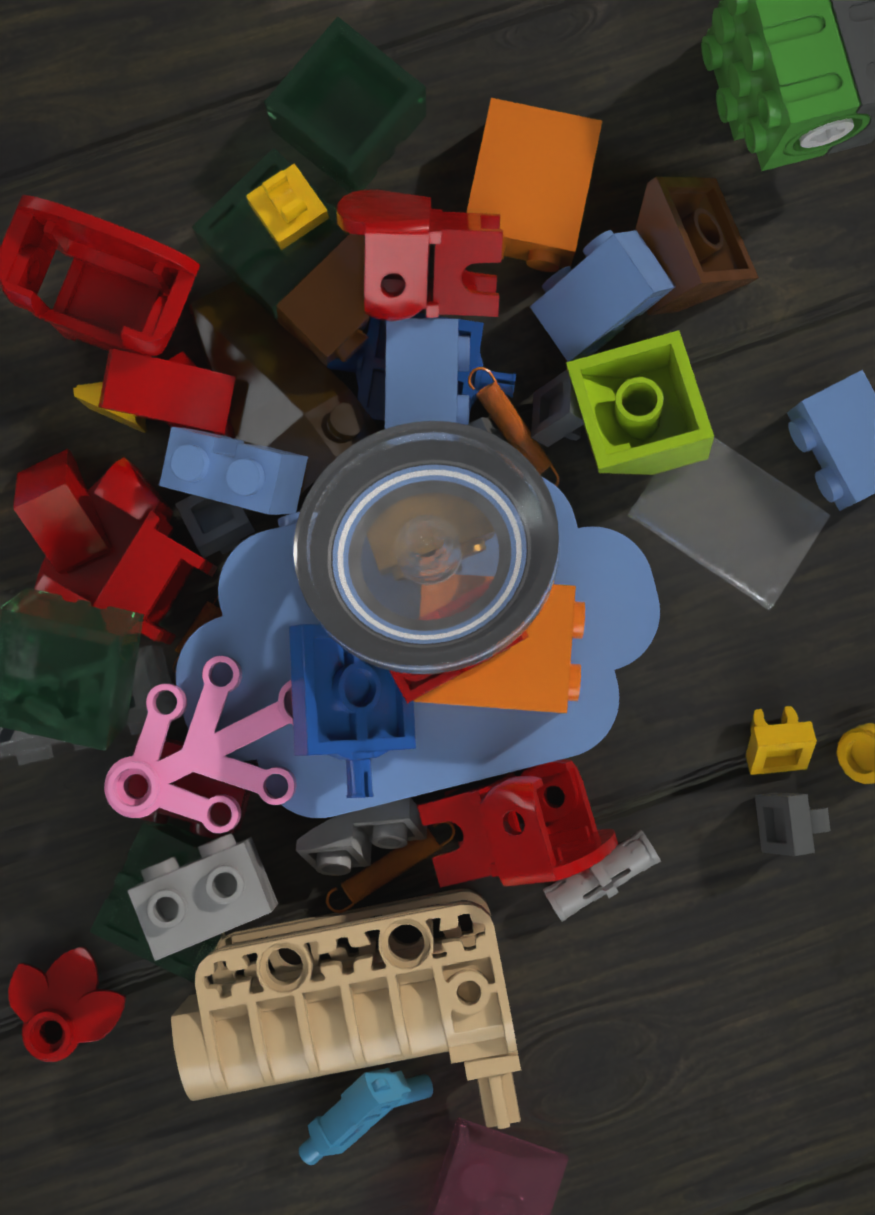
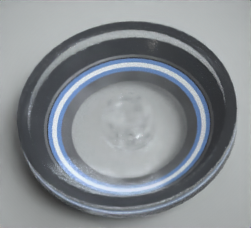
[293,421,560,674]

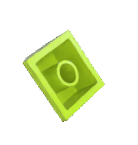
[566,330,714,475]

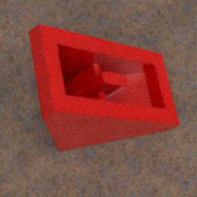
[13,449,112,574]

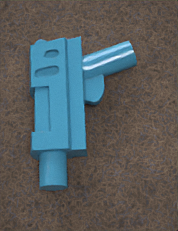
[299,1068,433,1165]

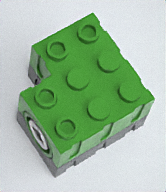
[701,0,875,171]

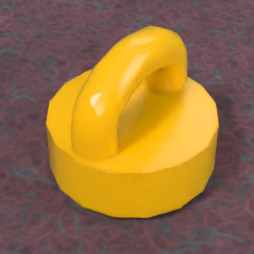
[837,723,875,784]

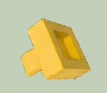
[246,163,329,250]
[746,706,817,775]

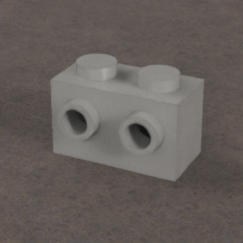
[128,833,278,961]

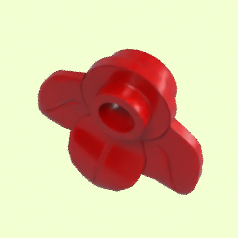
[8,946,126,1062]

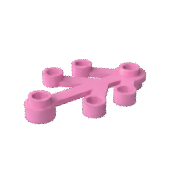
[104,656,297,834]

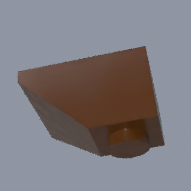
[635,177,759,315]
[276,233,370,367]

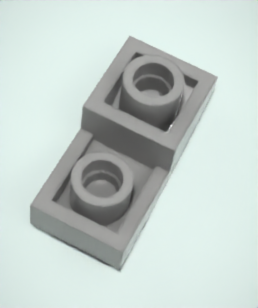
[296,797,427,876]

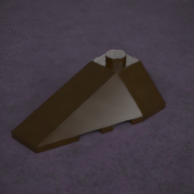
[188,281,383,516]

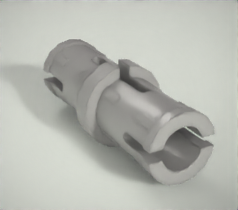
[543,830,661,922]

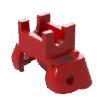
[337,189,503,322]
[0,195,200,357]
[25,457,218,645]
[417,759,618,888]

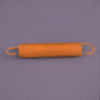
[468,367,559,487]
[326,822,455,913]

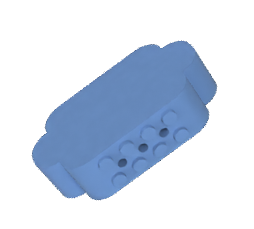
[176,473,660,818]

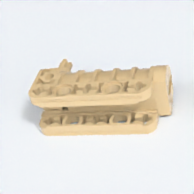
[171,889,521,1129]

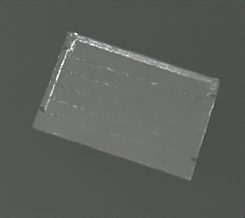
[627,437,830,610]

